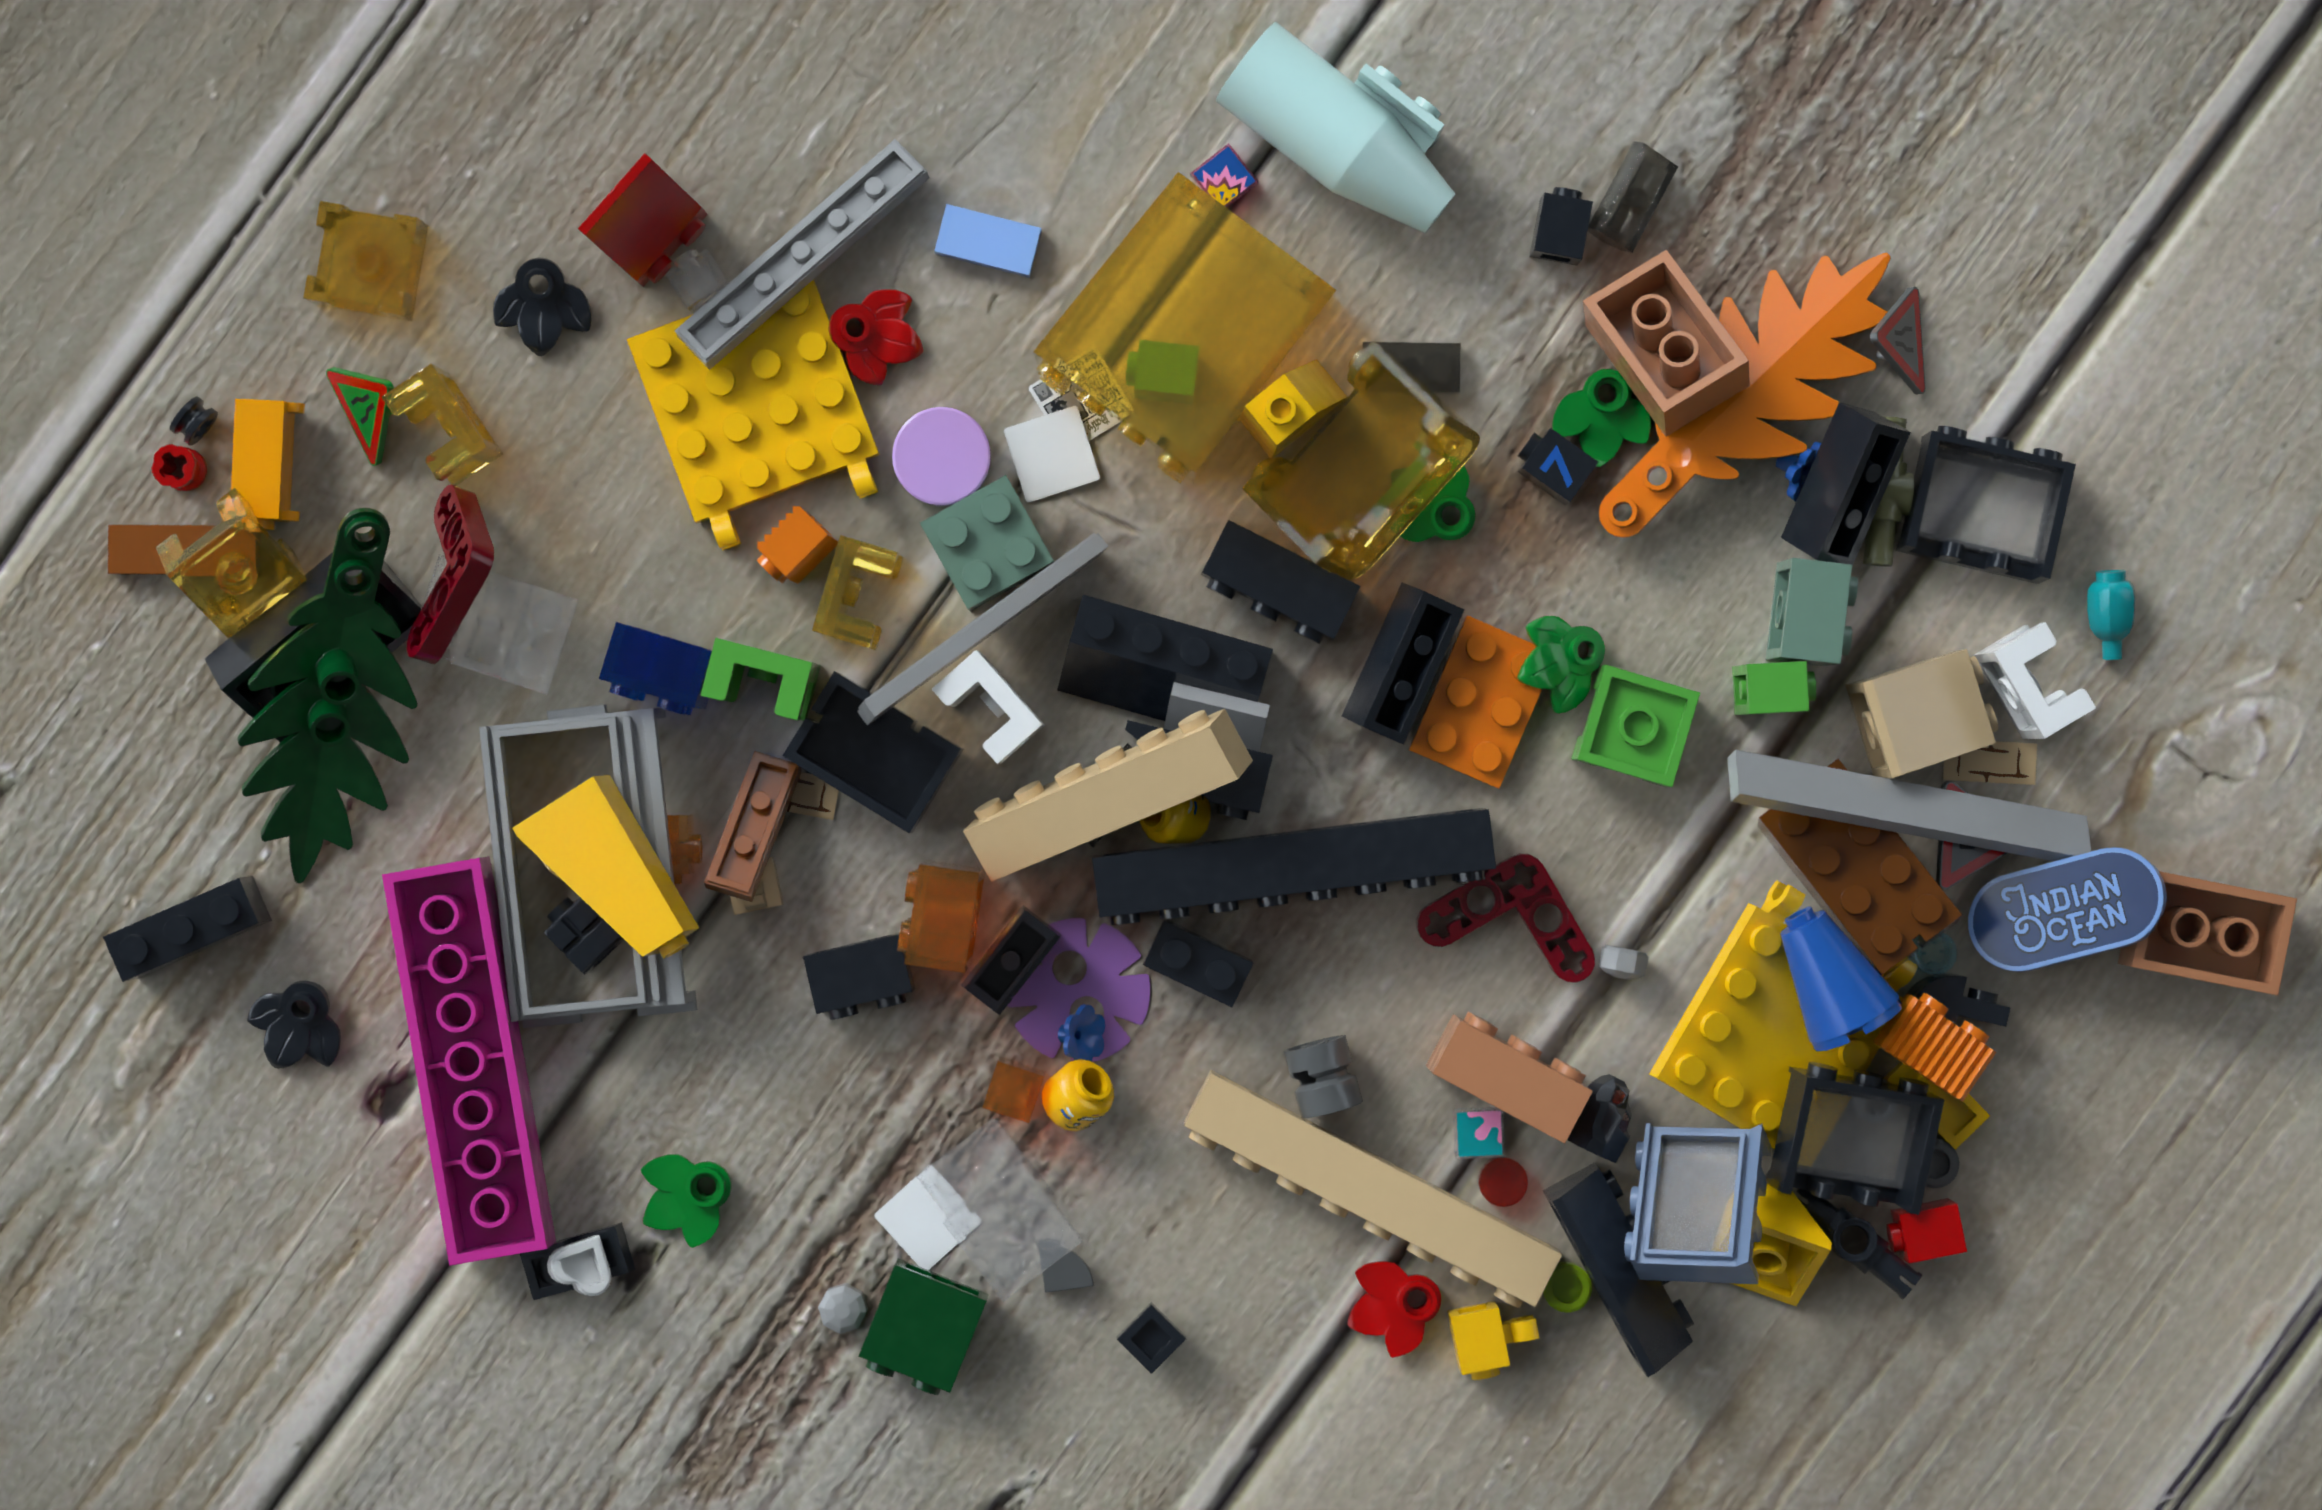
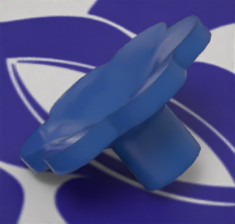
[1057,1004,1106,1061]

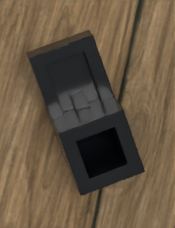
[1906,973,2011,1027]

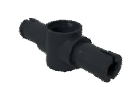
[1796,1188,1922,1300]

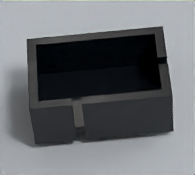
[782,671,964,834]

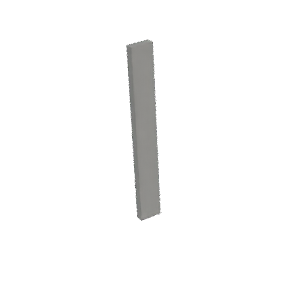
[1727,750,2091,861]

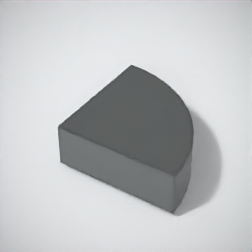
[1038,1242,1094,1293]

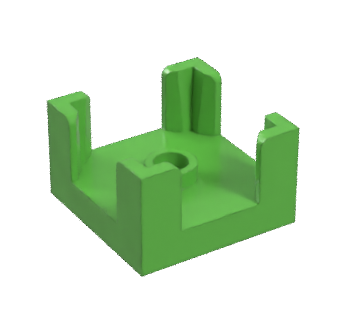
[701,638,821,721]
[1571,664,1700,788]

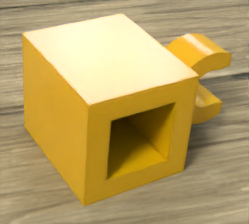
[1447,1301,1539,1380]

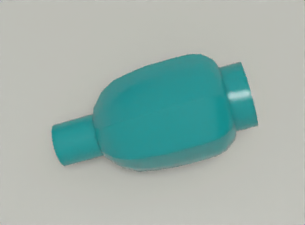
[2087,570,2135,660]

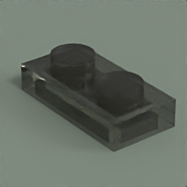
[1361,342,1461,394]

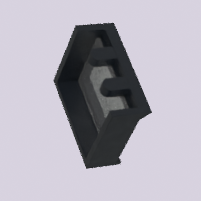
[1895,426,2076,584]
[1765,1062,1945,1215]

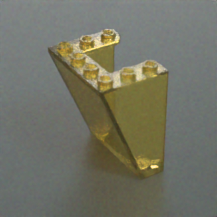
[1033,172,1336,484]

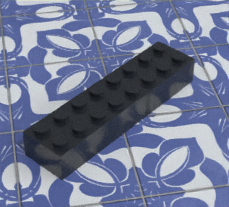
[1092,808,1496,925]

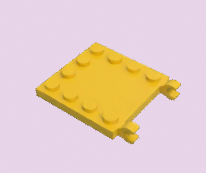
[1649,880,1918,1166]

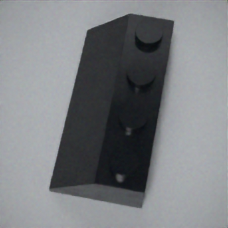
[205,552,422,743]
[1057,595,1273,721]
[1543,1163,1694,1377]

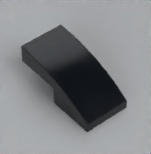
[520,1222,635,1300]

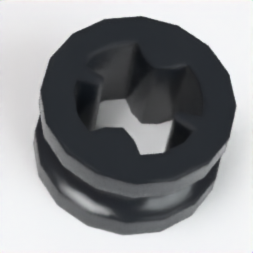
[170,396,218,446]

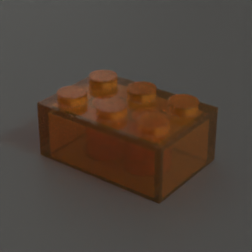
[897,860,985,973]

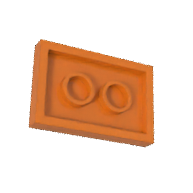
[1408,615,1542,789]

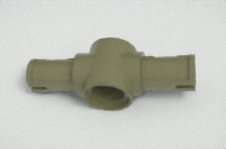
[1863,416,1914,567]

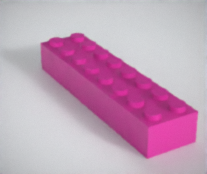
[382,856,556,1266]

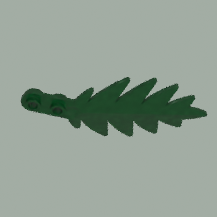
[237,508,418,883]

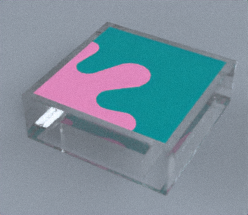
[1453,1107,1505,1159]

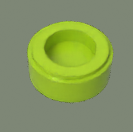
[1542,1262,1592,1313]

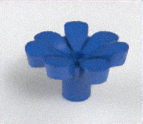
[1776,442,1821,502]

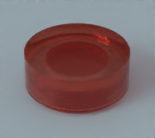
[1478,1156,1528,1207]

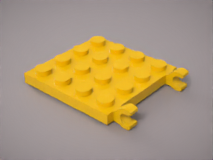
[627,279,880,551]

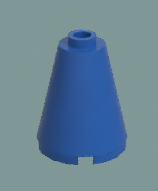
[1780,906,1902,1051]

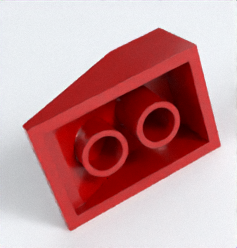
[578,153,708,287]

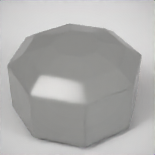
[1598,945,1649,980]
[818,1283,868,1334]

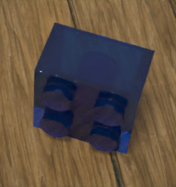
[599,622,712,716]

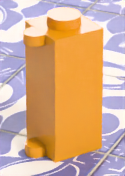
[230,399,305,530]

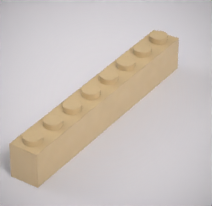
[1184,1070,1562,1308]

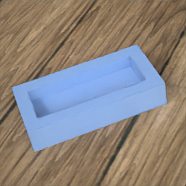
[934,204,1042,278]

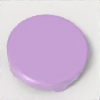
[892,407,991,507]

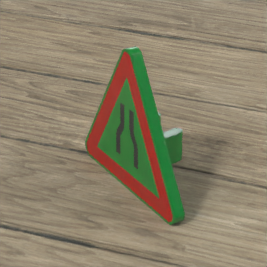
[326,367,396,466]

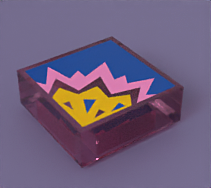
[1190,143,1259,214]

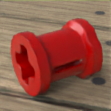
[151,444,207,491]

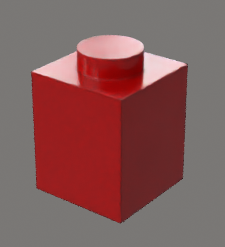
[1886,1198,1967,1264]

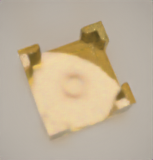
[303,201,428,322]
[382,363,503,486]
[156,488,307,639]
[812,535,904,650]

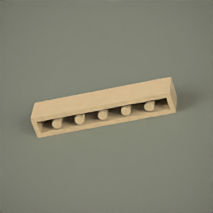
[963,708,1253,882]

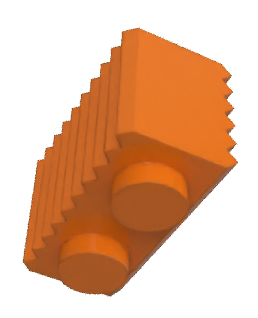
[756,506,839,584]
[1873,993,1997,1102]

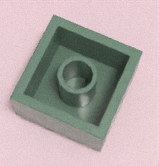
[920,475,1054,612]
[1766,558,1858,666]

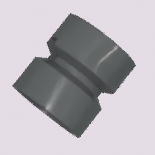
[1284,1035,1363,1118]

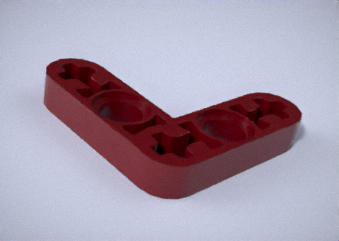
[406,485,494,664]
[1416,853,1595,983]

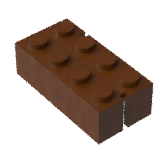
[1758,759,1962,978]

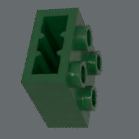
[858,1258,989,1395]

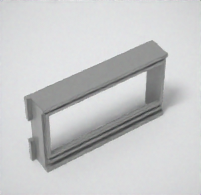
[479,705,698,1028]

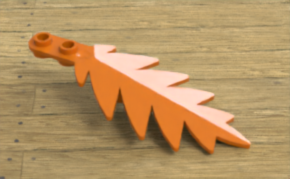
[1599,253,1891,538]

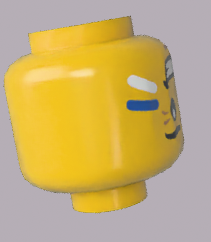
[1139,795,1211,844]
[1041,1059,1115,1132]

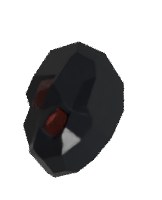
[1567,1074,1632,1163]

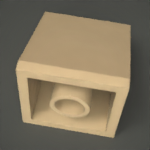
[1845,649,1998,778]

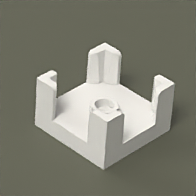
[1973,622,2096,739]
[932,650,1045,764]

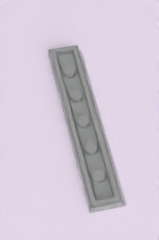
[675,139,929,370]
[857,533,1109,725]

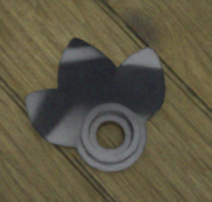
[493,257,592,357]
[247,981,341,1069]

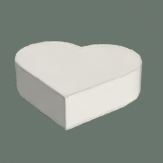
[547,1235,612,1296]

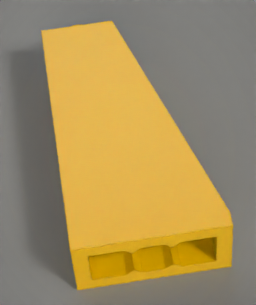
[1241,359,1347,459]
[512,775,699,959]

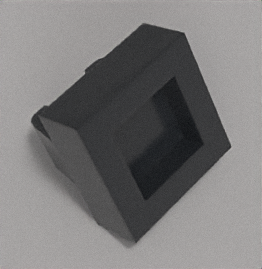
[1117,1302,1186,1374]

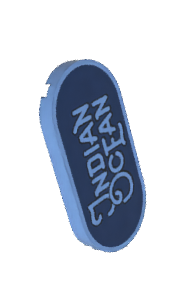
[1968,847,2167,972]

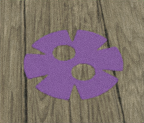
[1007,918,1150,1062]

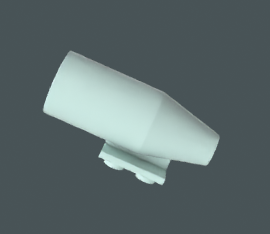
[1216,22,1455,233]

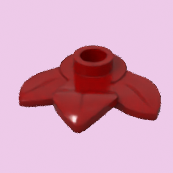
[828,289,923,386]
[1347,1261,1442,1358]

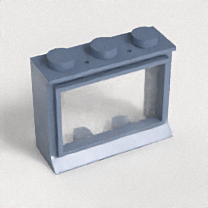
[1624,1123,1772,1284]

